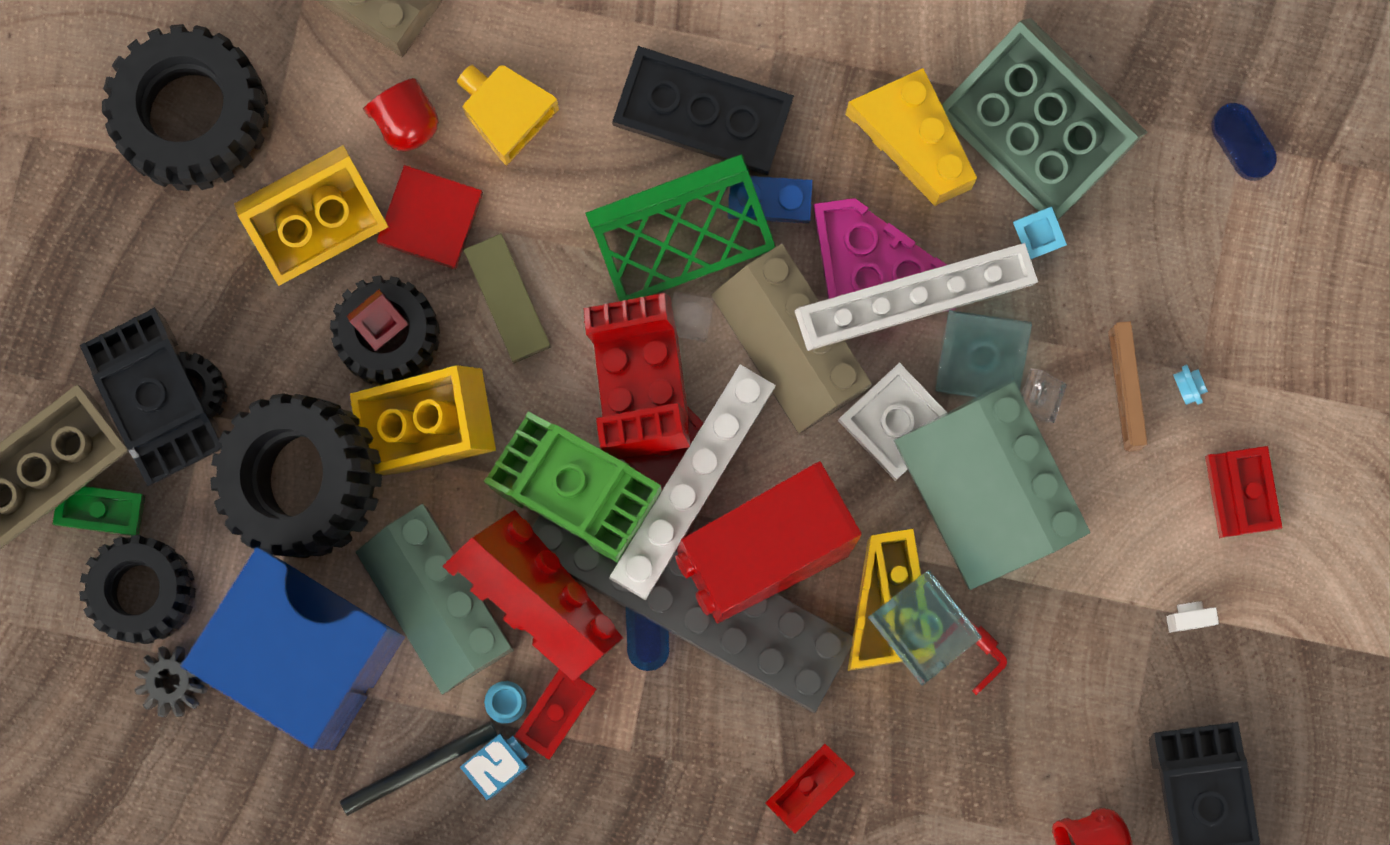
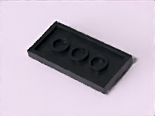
[612,46,794,175]

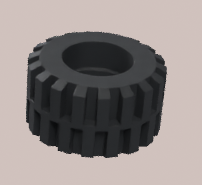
[330,276,440,386]
[79,535,196,644]

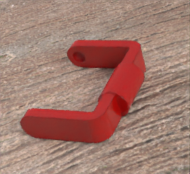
[933,617,1007,695]

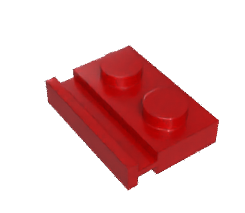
[1205,446,1283,539]

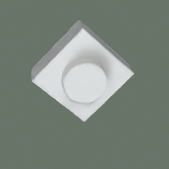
[1166,601,1219,633]

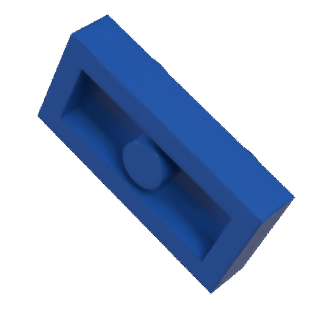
[728,176,813,224]

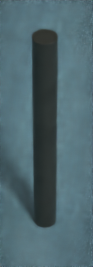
[340,721,498,816]

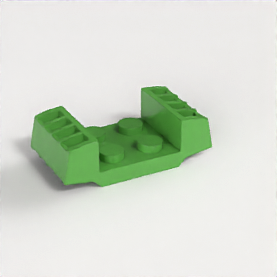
[484,411,662,563]

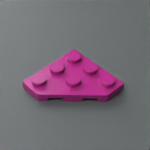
[813,198,956,312]

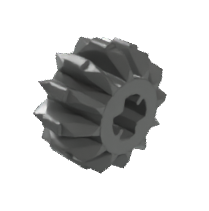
[135,646,208,717]

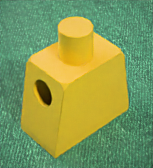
[457,64,559,166]

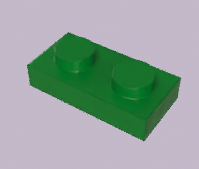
[52,486,145,536]

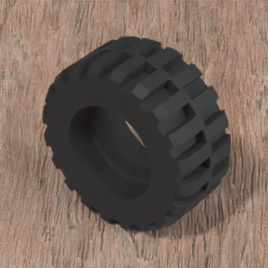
[102,24,269,191]
[210,393,382,558]

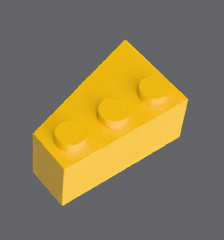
[846,68,977,206]
[847,529,935,671]

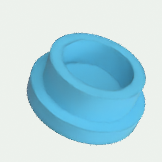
[1173,364,1208,405]
[484,681,527,724]

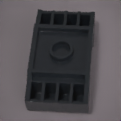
[80,307,223,486]
[1149,722,1260,845]

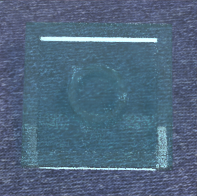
[935,310,1032,397]
[868,570,982,686]

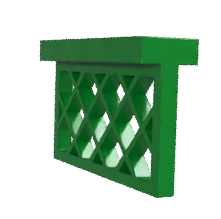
[585,155,776,301]

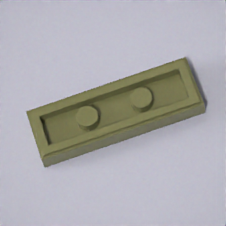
[464,234,551,364]

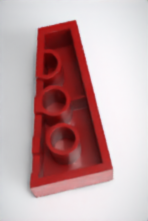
[442,509,624,681]

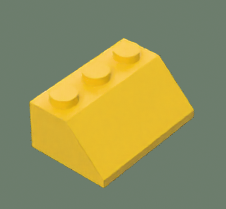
[234,145,388,286]

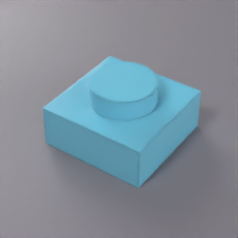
[1013,206,1067,259]

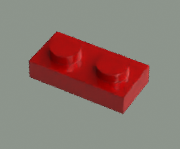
[514,669,597,760]
[765,744,856,834]

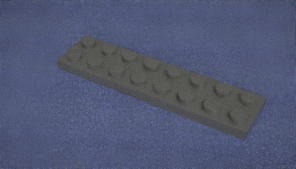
[532,515,853,713]

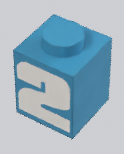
[460,734,529,800]

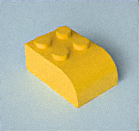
[350,365,496,475]

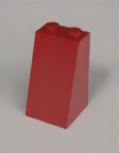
[675,461,862,624]

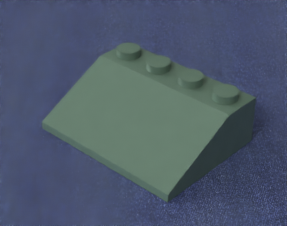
[942,18,1147,220]
[893,382,1091,590]

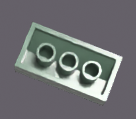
[356,504,514,695]

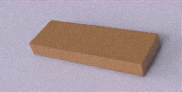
[1108,321,1148,452]

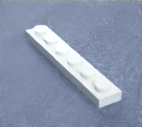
[794,243,1038,351]
[609,364,776,601]

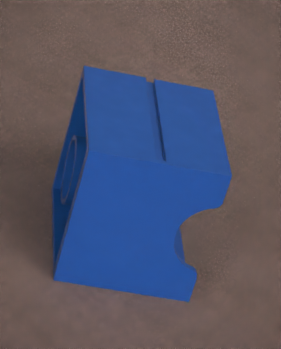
[180,547,405,750]

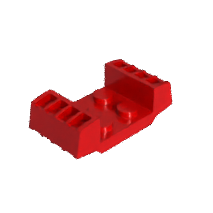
[583,293,690,459]

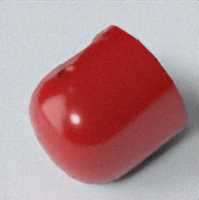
[363,78,439,152]
[1052,808,1132,845]

